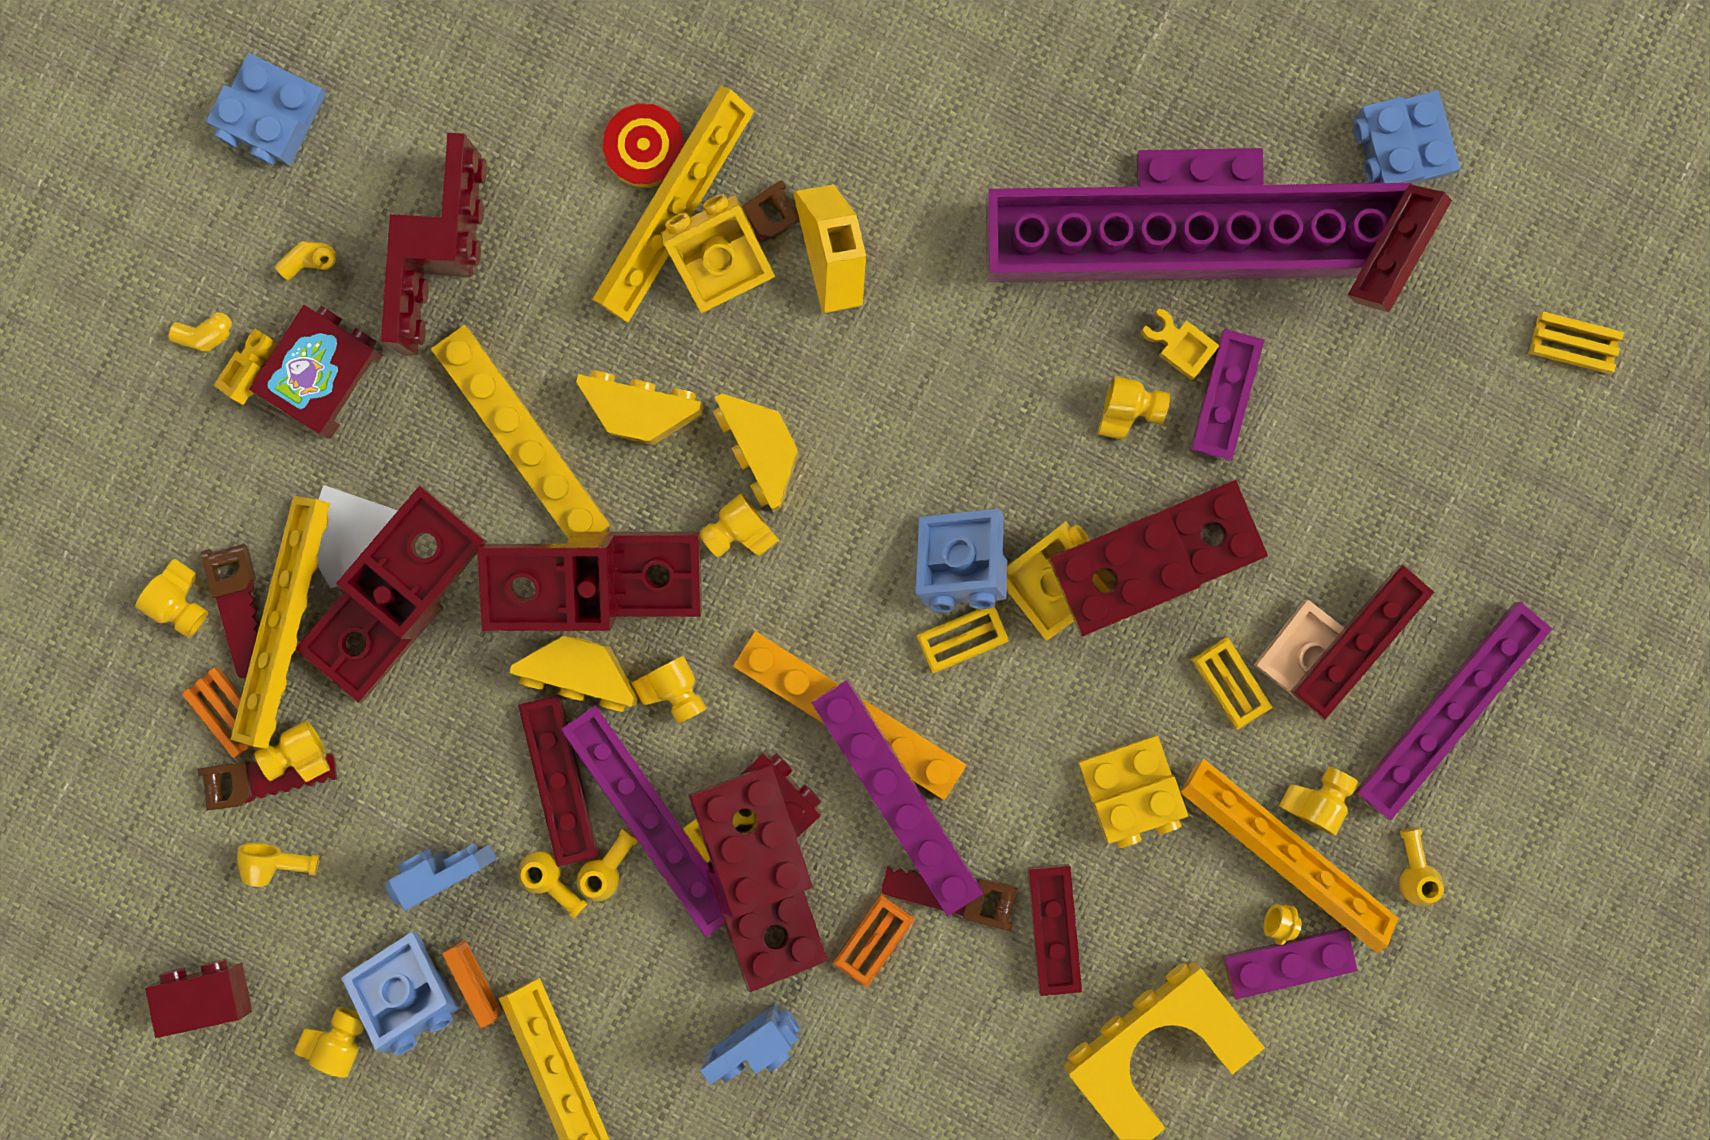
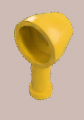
[1399,827,1444,907]
[577,828,638,901]
[237,843,319,887]
[518,851,588,919]

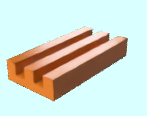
[181,667,252,758]
[833,893,915,988]
[442,940,502,1029]

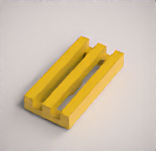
[1528,311,1624,374]
[916,606,1009,674]
[1191,637,1273,730]

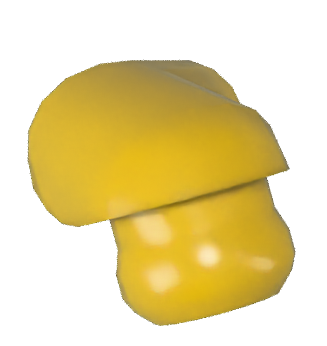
[274,241,336,281]
[169,312,232,352]

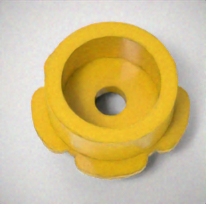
[1263,904,1302,945]

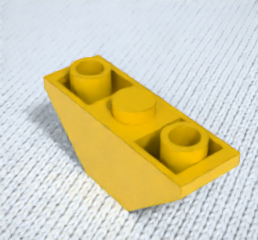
[793,184,866,314]
[576,370,704,445]
[713,394,799,512]
[509,635,638,712]

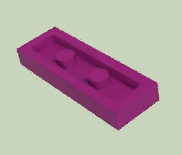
[1136,148,1264,187]
[1189,329,1265,461]
[1223,927,1358,1000]

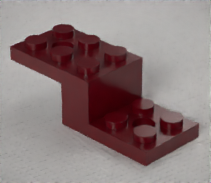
[380,132,487,356]
[1048,480,1268,637]
[296,485,488,703]
[477,532,702,631]
[688,765,828,992]

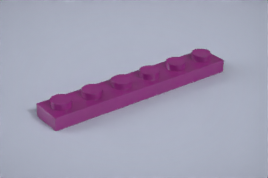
[1355,602,1552,821]
[811,679,983,916]
[560,705,724,937]

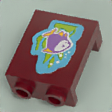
[249,305,383,438]

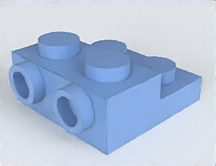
[206,53,327,166]
[1353,90,1461,185]
[915,509,1007,612]
[385,843,497,911]
[341,932,461,1055]
[700,1003,801,1085]

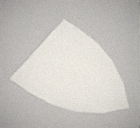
[317,485,398,589]

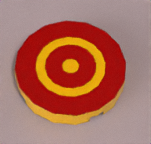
[602,103,686,188]

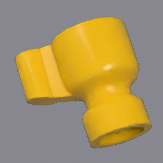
[1098,375,1171,440]
[699,493,780,558]
[135,559,208,638]
[631,655,707,724]
[254,720,330,782]
[1278,766,1358,836]
[294,1007,365,1078]

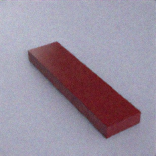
[1290,564,1434,720]
[518,695,600,867]

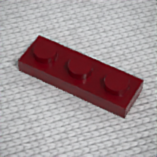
[1347,184,1452,312]
[1027,864,1082,996]

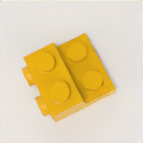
[661,194,775,314]
[1007,521,1115,642]
[1077,735,1189,848]

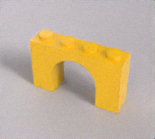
[1064,961,1265,1140]

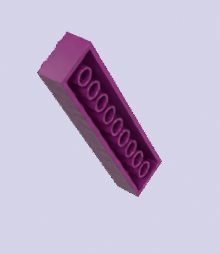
[985,183,1412,282]

